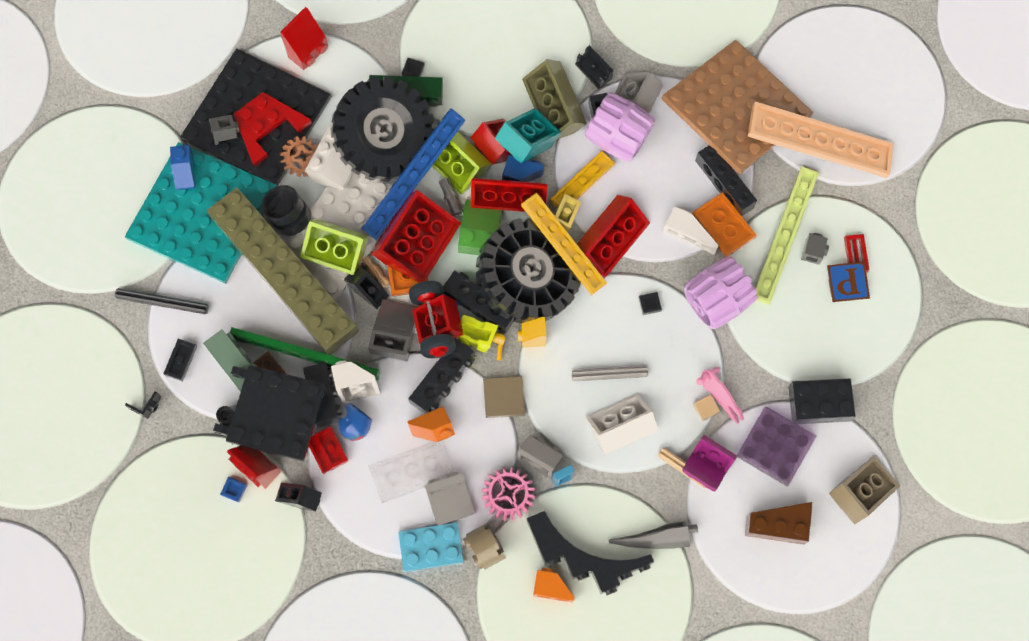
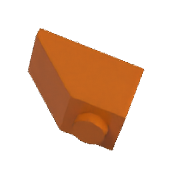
[407,406,455,442]
[533,568,574,603]

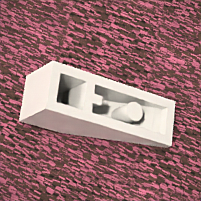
[663,206,719,255]

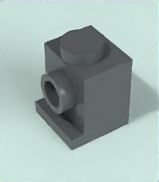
[209,115,239,145]

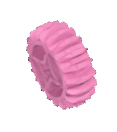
[482,467,535,521]

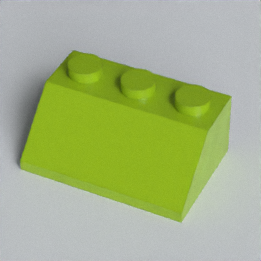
[432,131,491,195]
[300,219,369,275]

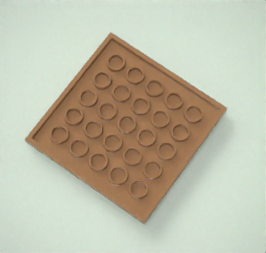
[661,40,814,174]

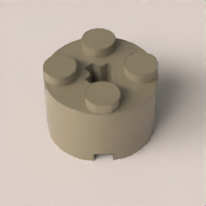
[463,522,507,570]

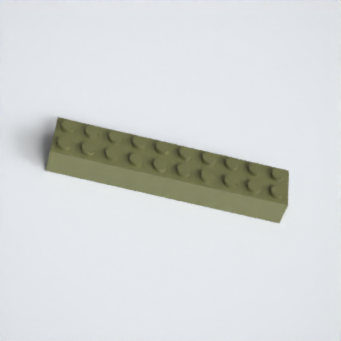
[207,187,359,355]

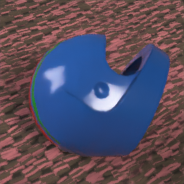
[338,402,373,441]

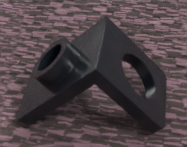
[125,391,161,419]

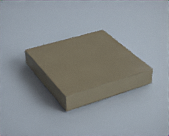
[483,376,525,418]

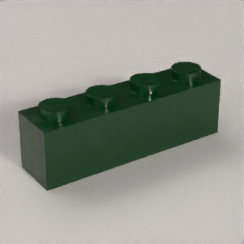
[369,75,443,107]

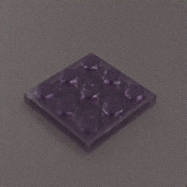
[737,406,817,487]

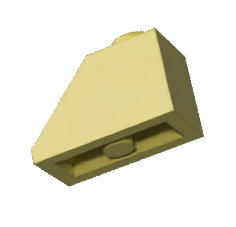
[554,194,581,232]

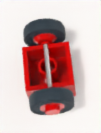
[409,281,464,359]

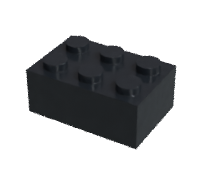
[788,378,856,425]

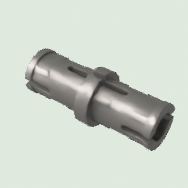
[439,178,464,216]

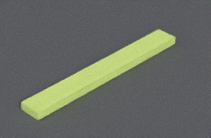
[755,166,819,305]

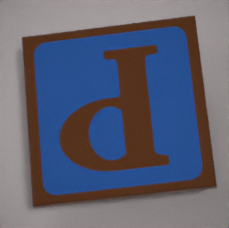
[827,262,870,302]

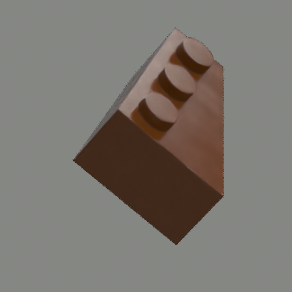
[745,502,812,545]

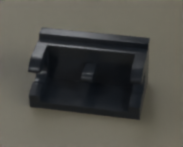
[575,45,614,90]

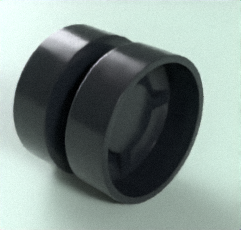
[261,185,311,236]

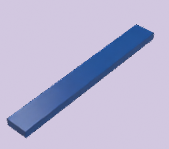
[360,108,466,240]

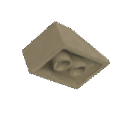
[829,456,900,525]

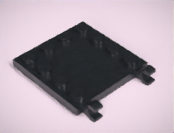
[213,365,326,462]

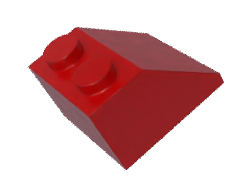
[470,119,513,165]

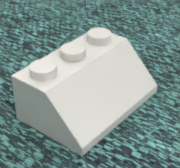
[305,125,353,190]
[331,361,380,403]
[586,394,658,454]

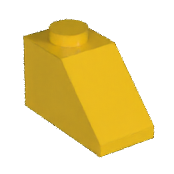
[518,317,546,347]

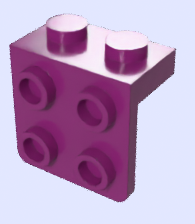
[682,435,737,492]

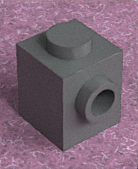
[801,233,829,265]

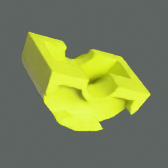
[457,315,498,353]

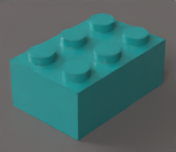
[495,108,561,164]

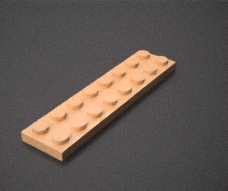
[748,101,893,178]

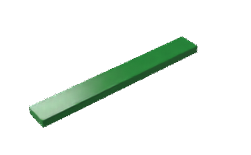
[230,327,381,380]

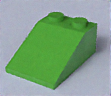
[458,199,502,255]

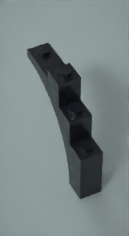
[526,511,654,596]

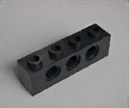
[695,145,757,216]
[443,270,514,334]
[408,338,475,414]

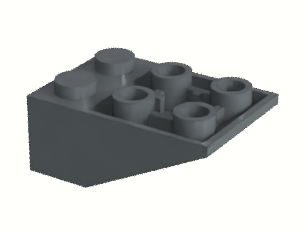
[368,299,418,361]

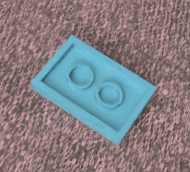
[398,522,464,572]

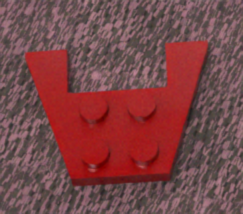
[234,92,312,166]

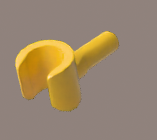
[493,333,506,361]

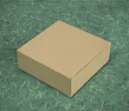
[693,394,720,421]

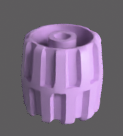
[585,92,655,162]
[684,257,758,329]

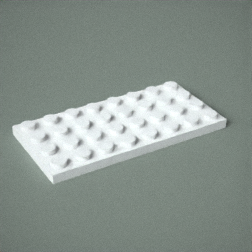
[262,172,392,302]

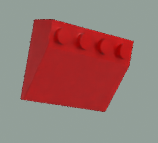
[370,190,461,283]

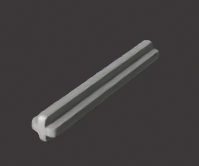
[572,366,648,381]

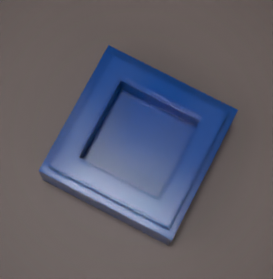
[220,476,247,503]

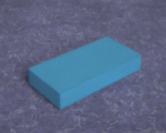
[552,465,574,487]

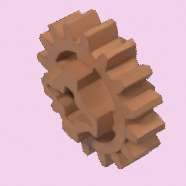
[280,136,318,177]

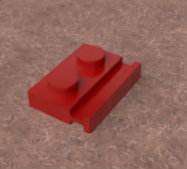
[309,426,349,475]

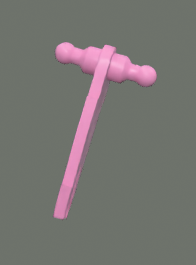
[696,367,744,424]

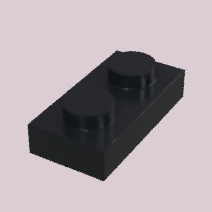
[163,339,197,382]

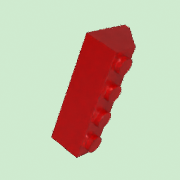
[471,178,548,212]
[577,194,650,278]

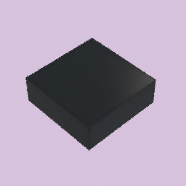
[402,58,425,77]
[638,292,662,315]

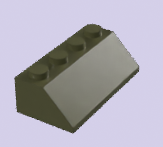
[522,59,587,139]

